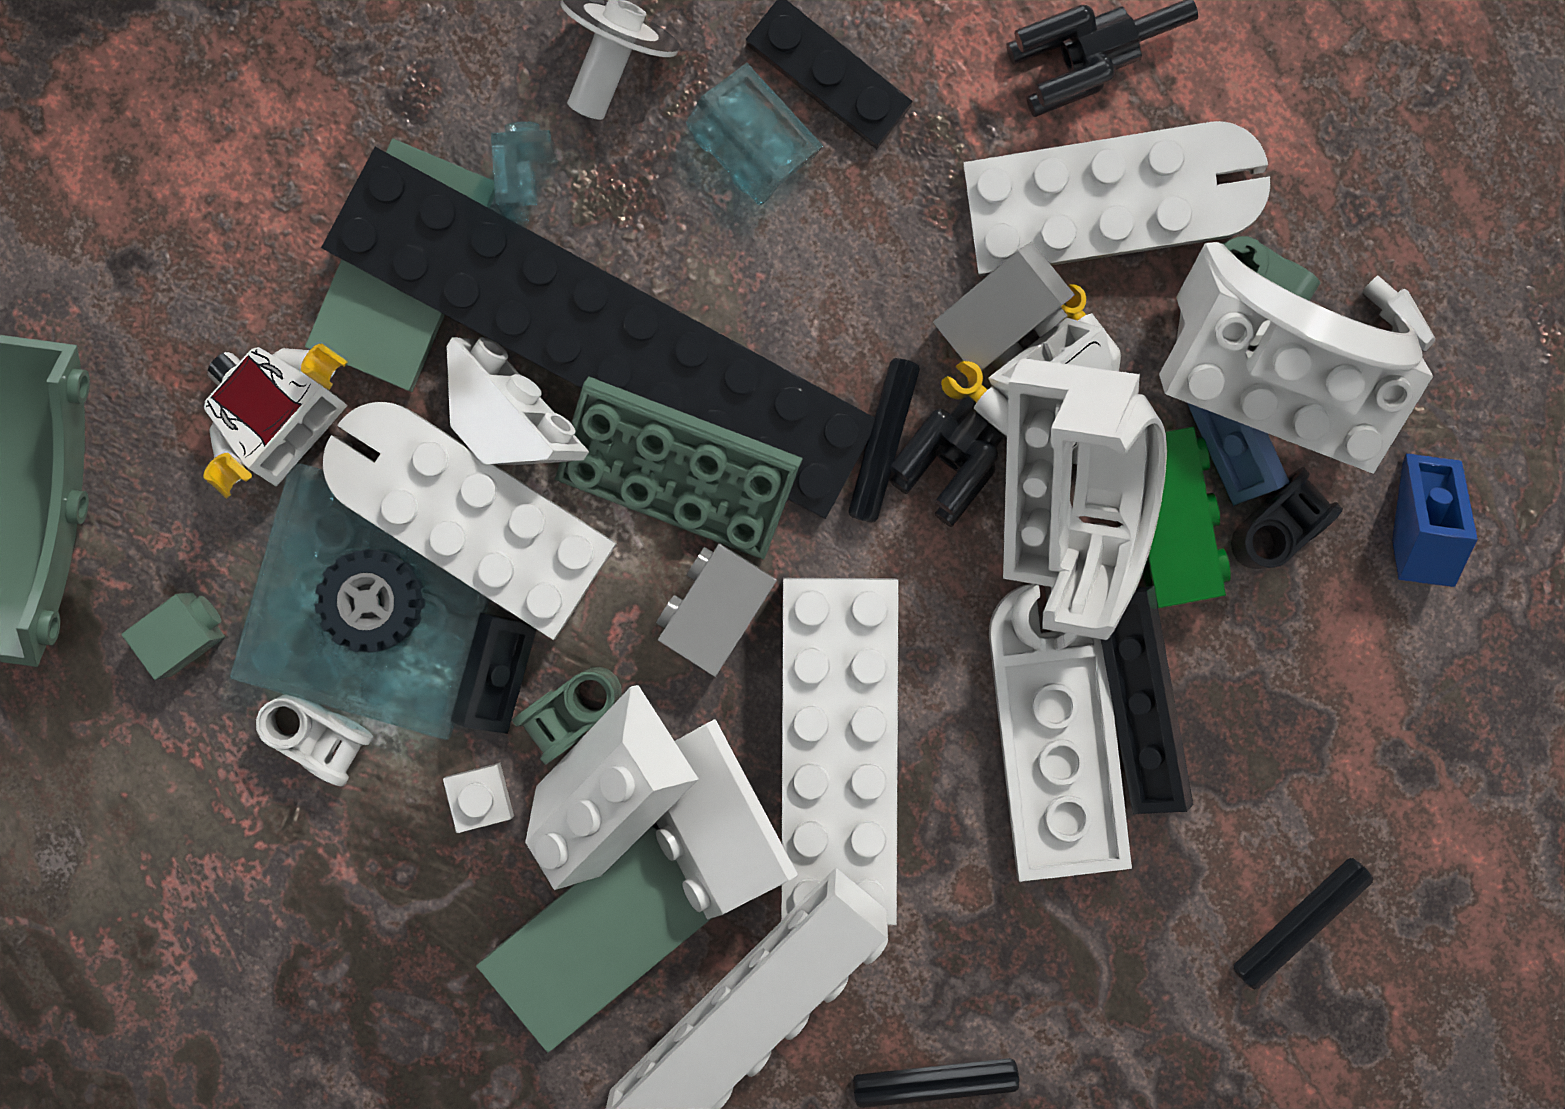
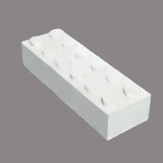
[781,578,898,925]

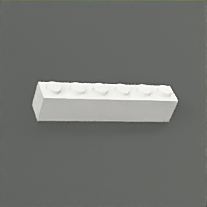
[606,868,888,1109]

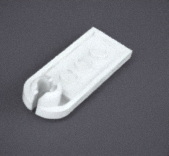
[963,121,1270,276]
[323,402,617,640]
[989,583,1132,882]

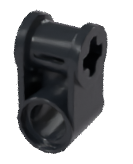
[1231,467,1343,569]

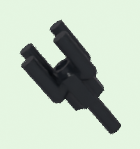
[1006,0,1198,117]
[889,396,1005,527]

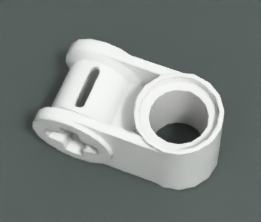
[256,693,373,786]

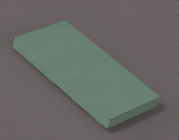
[305,138,499,392]
[554,377,803,560]
[476,823,712,1053]

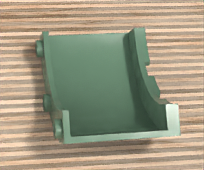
[0,335,90,667]

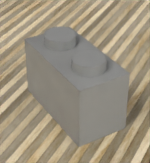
[933,242,1075,371]
[656,543,777,677]

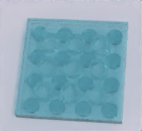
[230,462,490,740]

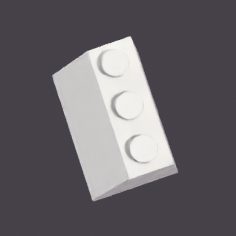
[525,685,699,890]
[656,719,798,919]

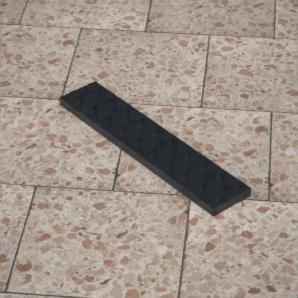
[321,146,875,519]

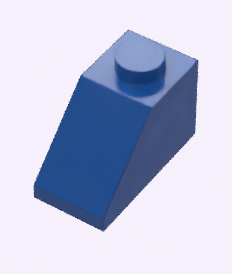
[1392,453,1478,587]

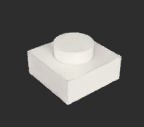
[443,763,514,833]

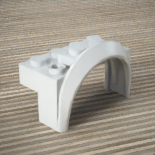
[1159,242,1433,474]
[1003,358,1167,640]

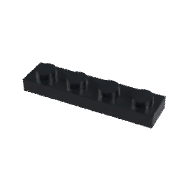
[1101,586,1194,814]

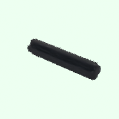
[849,358,920,523]
[1234,858,1373,990]
[853,1058,1020,1108]

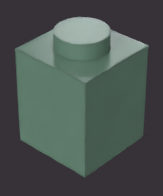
[121,592,225,680]

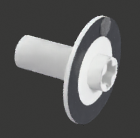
[560,0,680,120]

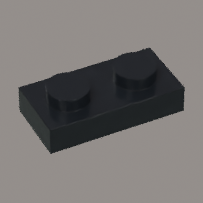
[450,612,537,734]

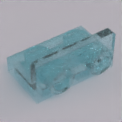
[686,63,823,205]
[491,122,558,222]

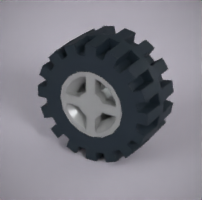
[314,549,425,653]

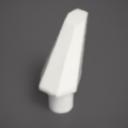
[1362,276,1436,351]

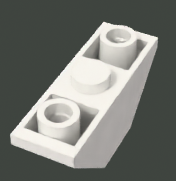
[447,337,589,465]

